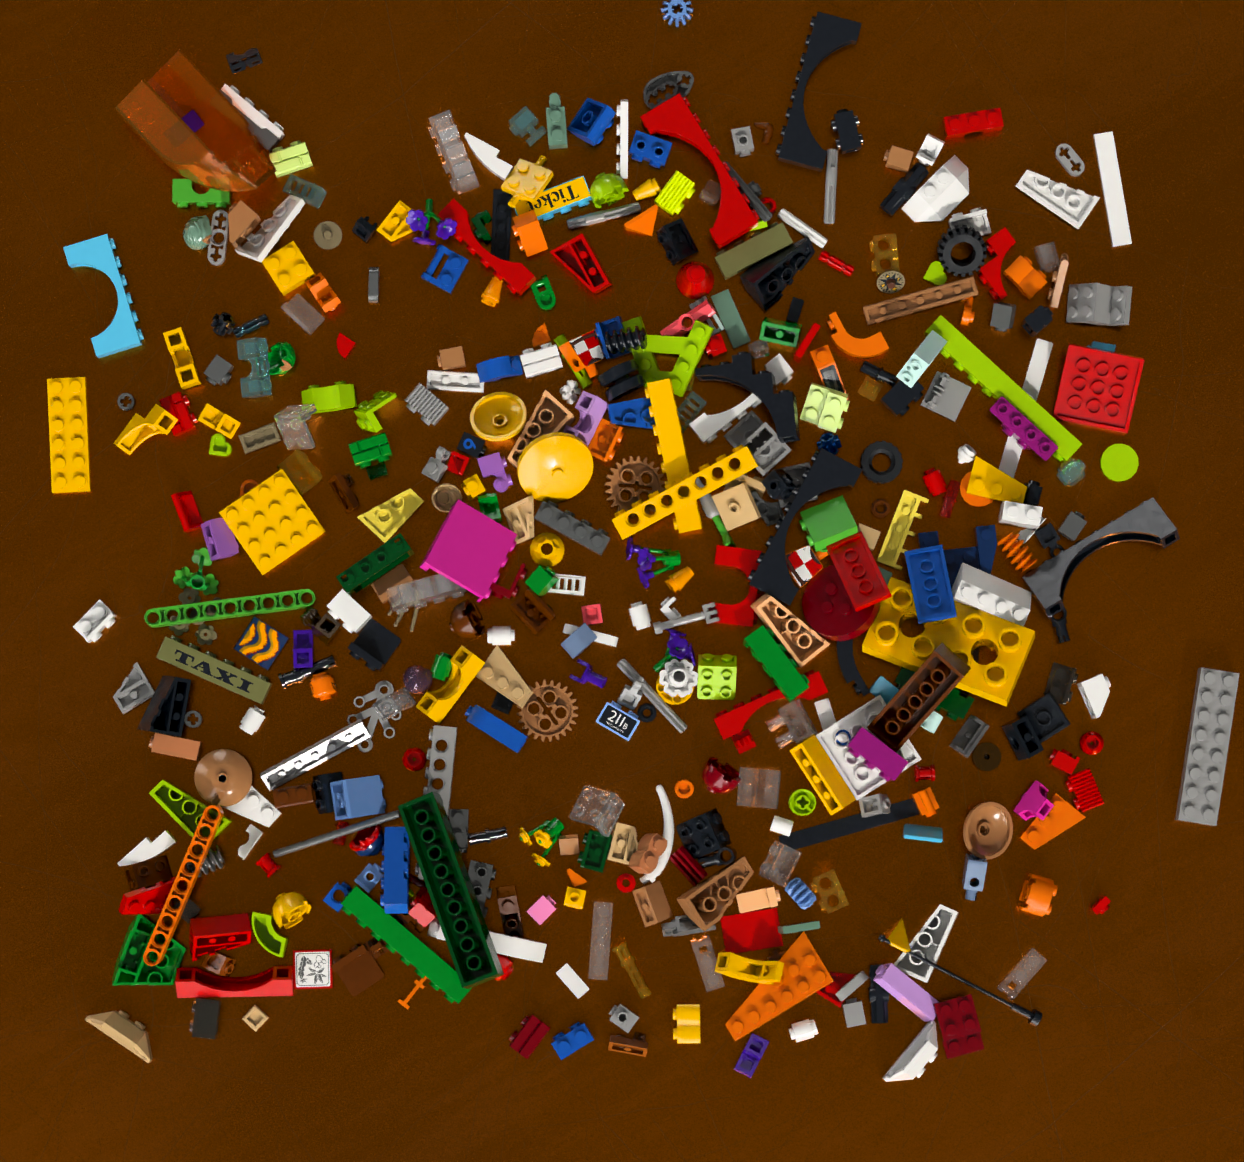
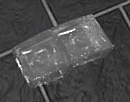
[372,687,416,720]

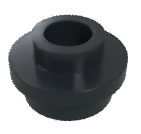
[637,703,656,722]

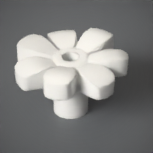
[560,380,581,404]

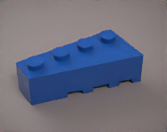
[380,827,410,914]

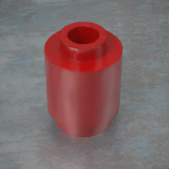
[922,467,947,497]

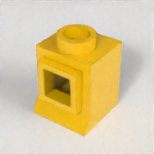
[564,886,587,909]

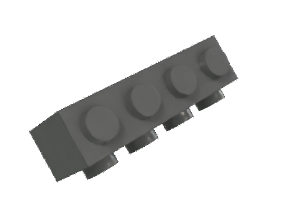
[534,500,611,556]
[468,860,497,919]

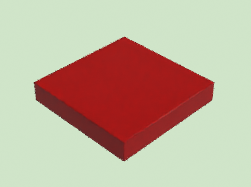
[793,323,821,363]

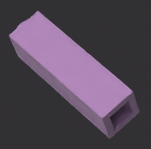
[873,963,939,1022]

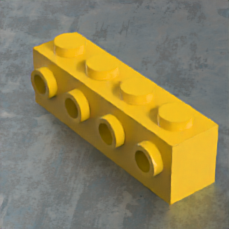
[789,735,856,815]

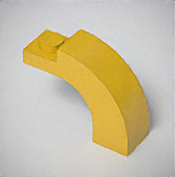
[714,952,784,984]

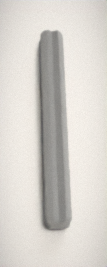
[617,659,687,733]

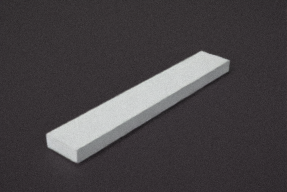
[1093,131,1132,247]

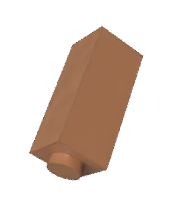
[149,733,202,761]

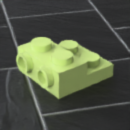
[800,382,850,433]

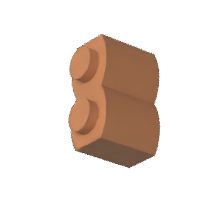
[629,833,667,874]

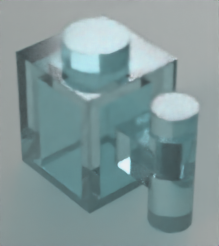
[509,106,547,146]

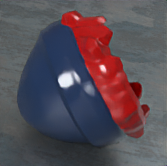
[349,825,384,856]

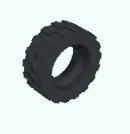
[860,441,903,484]

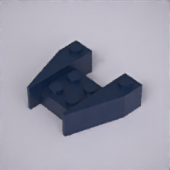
[917,525,997,589]

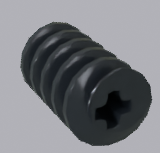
[605,326,647,354]

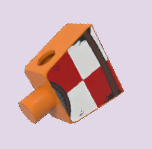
[558,330,604,378]
[785,545,828,589]

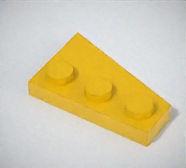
[966,455,1027,504]

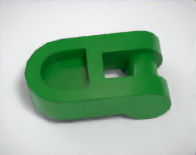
[530,275,556,310]

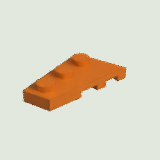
[1019,793,1086,850]

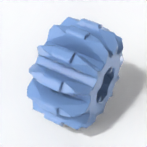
[661,0,693,27]
[785,877,817,910]

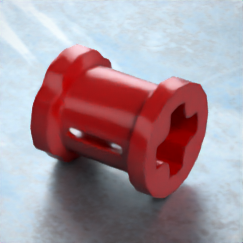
[914,764,935,782]
[256,853,281,878]

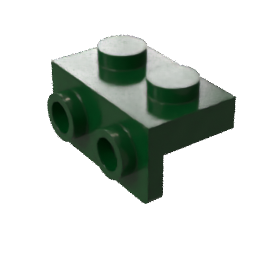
[578,830,612,873]

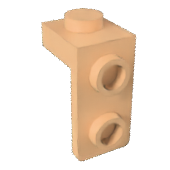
[736,887,781,913]

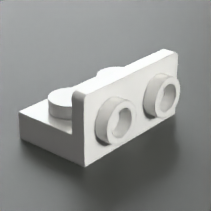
[73,599,117,643]

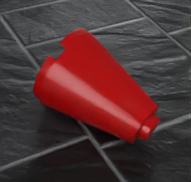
[676,261,714,299]

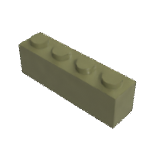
[715,222,793,280]

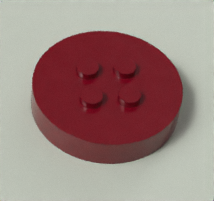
[802,564,880,641]

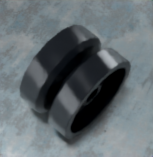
[597,359,646,402]

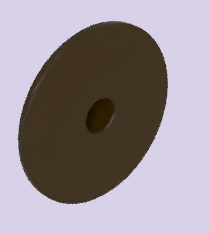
[973,742,1001,771]

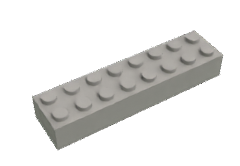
[1175,667,1240,826]

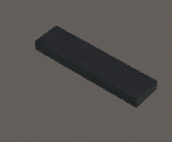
[491,189,513,261]

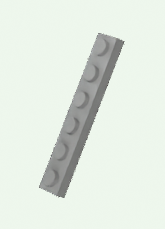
[260,719,371,791]

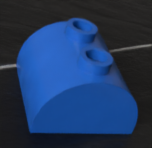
[567,97,616,146]

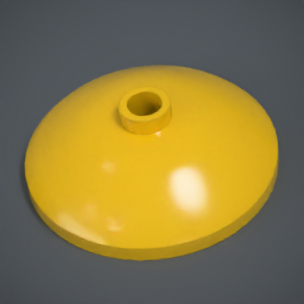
[470,392,527,441]

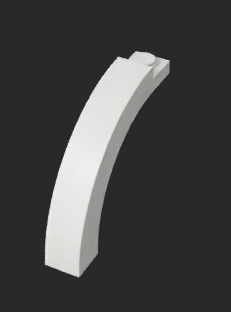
[427,917,547,963]

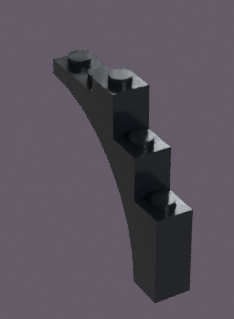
[695,351,800,443]

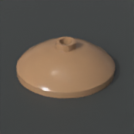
[194,749,252,807]
[963,801,1013,860]

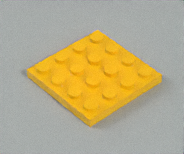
[219,468,326,575]

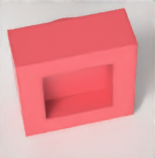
[581,604,603,625]

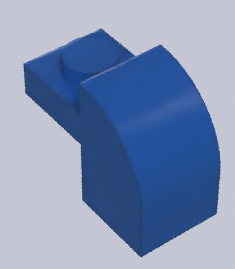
[476,355,523,383]

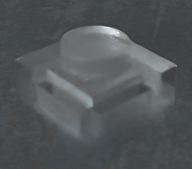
[748,341,769,359]

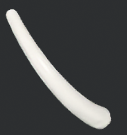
[639,784,674,885]

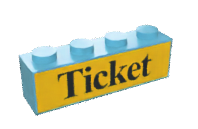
[514,175,592,221]

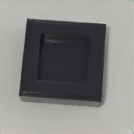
[491,691,514,715]

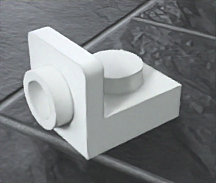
[660,596,681,620]

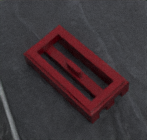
[669,845,708,886]

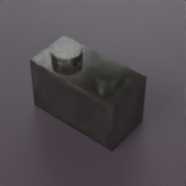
[189,998,221,1039]

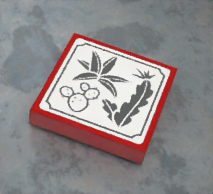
[293,949,333,989]

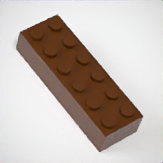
[867,643,971,752]

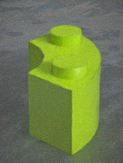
[301,381,357,414]
[252,911,288,958]

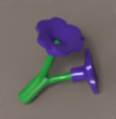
[406,199,457,245]
[653,628,697,672]

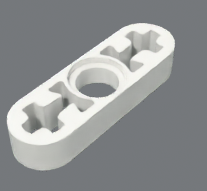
[563,623,619,647]

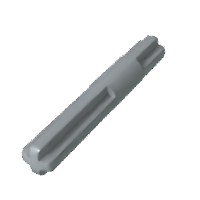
[824,149,838,224]
[567,202,641,229]

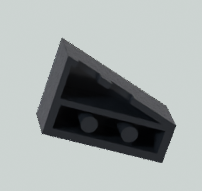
[137,675,191,737]

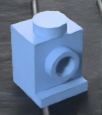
[354,863,384,893]

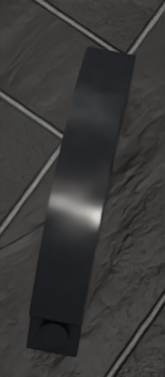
[836,639,870,697]

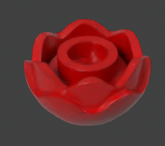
[1080,731,1104,755]
[402,747,427,771]

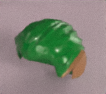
[266,341,296,375]

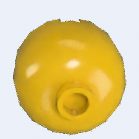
[272,892,311,929]

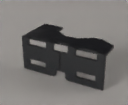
[226,48,263,74]

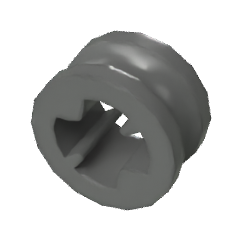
[117,393,135,411]
[184,710,202,728]

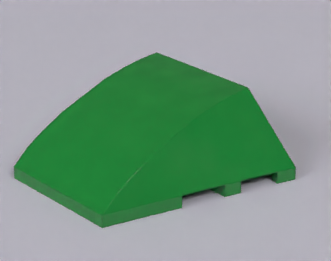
[112,914,186,986]

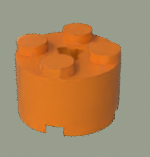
[1019,873,1058,917]

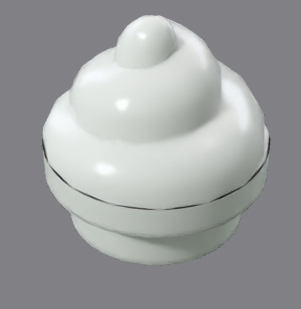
[958,444,977,464]

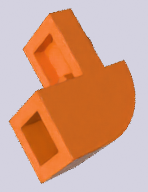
[305,272,341,313]

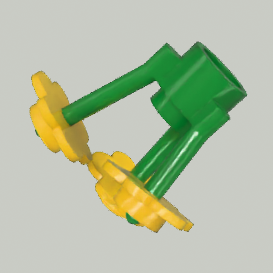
[519,818,564,867]

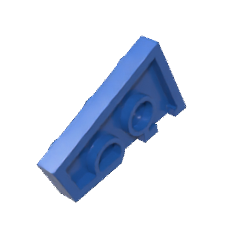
[607,397,655,429]

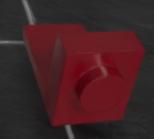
[490,563,528,599]

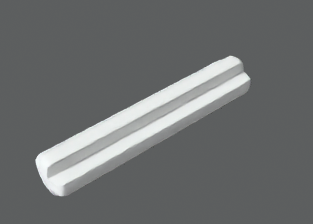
[778,208,828,248]

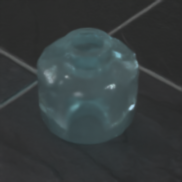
[1057,458,1086,486]

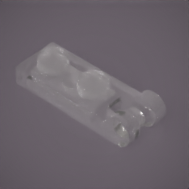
[690,935,725,992]
[997,948,1047,1001]

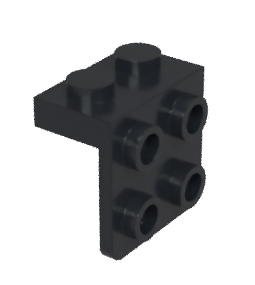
[348,619,401,671]
[676,808,731,859]

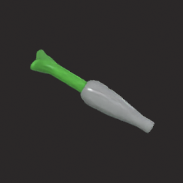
[696,477,736,547]

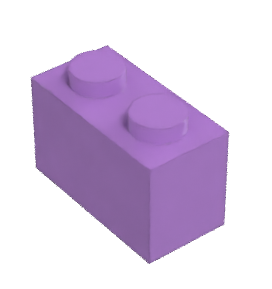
[200,517,239,561]

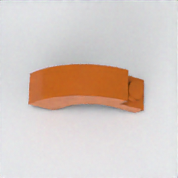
[827,312,889,358]

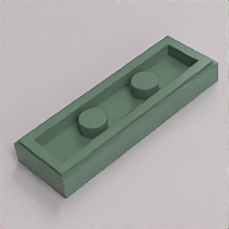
[711,289,751,349]

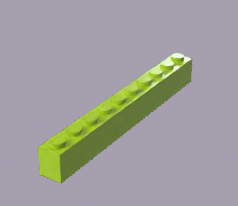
[924,315,1082,462]

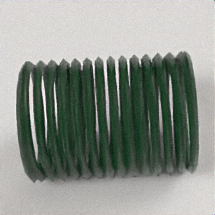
[366,462,388,481]

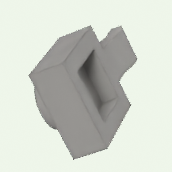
[421,446,451,483]
[617,674,644,711]

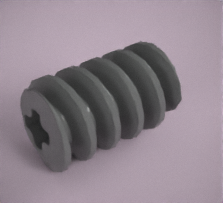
[182,845,225,878]

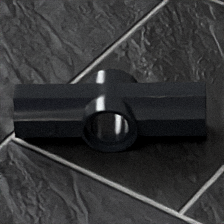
[880,162,929,216]
[869,964,889,1023]

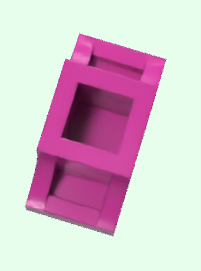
[1013,780,1054,821]

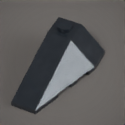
[740,237,815,311]

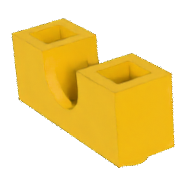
[163,327,202,390]

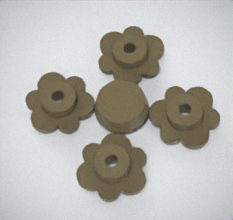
[169,588,227,645]

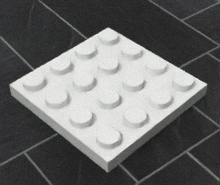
[816,695,922,801]

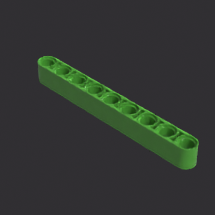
[144,589,316,628]

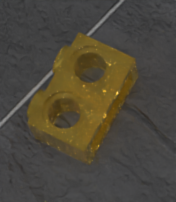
[869,234,900,276]
[810,869,849,914]

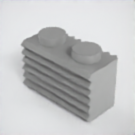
[405,383,449,426]

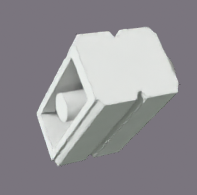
[520,342,563,379]

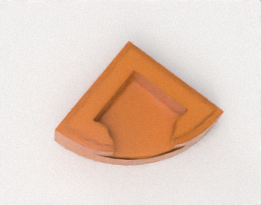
[532,323,551,348]

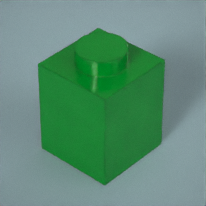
[525,565,559,596]

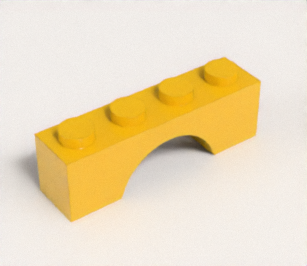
[415,645,485,724]

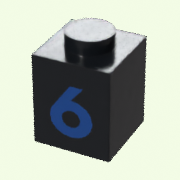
[457,432,487,459]

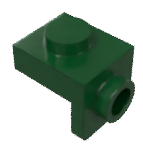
[471,210,492,244]

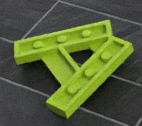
[622,316,714,397]

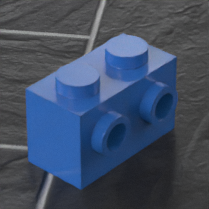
[629,130,672,168]
[551,1022,594,1060]

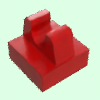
[731,729,756,754]

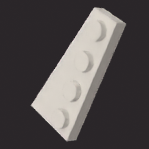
[1015,170,1100,229]

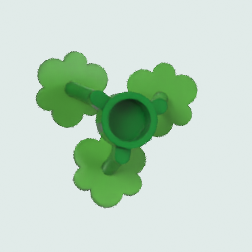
[172,547,219,595]

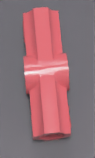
[660,299,716,337]

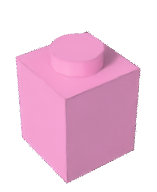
[526,895,557,925]

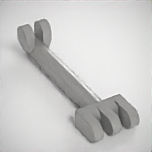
[653,602,720,634]

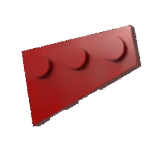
[118,876,180,915]

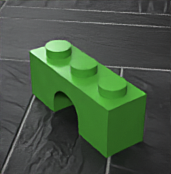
[172,179,232,208]

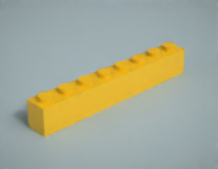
[644,378,703,533]

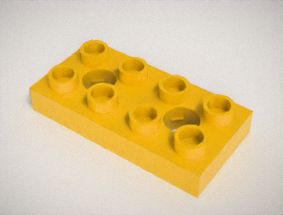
[862,577,1035,707]

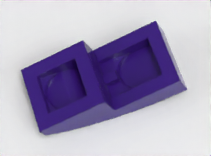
[293,630,313,668]
[733,1033,769,1078]

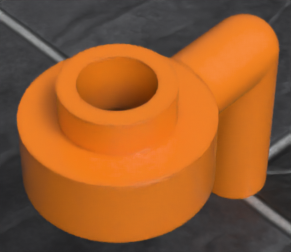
[960,297,975,326]

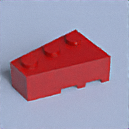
[549,233,613,294]
[189,913,251,961]

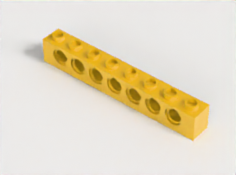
[612,444,759,540]

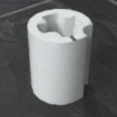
[770,815,794,837]

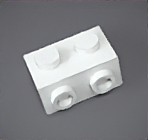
[948,207,992,236]

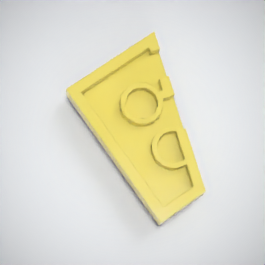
[357,488,424,543]

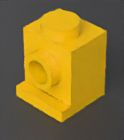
[461,474,486,501]

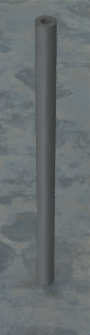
[273,810,400,858]

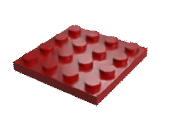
[1052,343,1145,433]

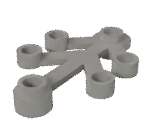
[347,680,402,752]

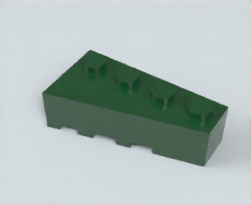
[894,667,974,721]

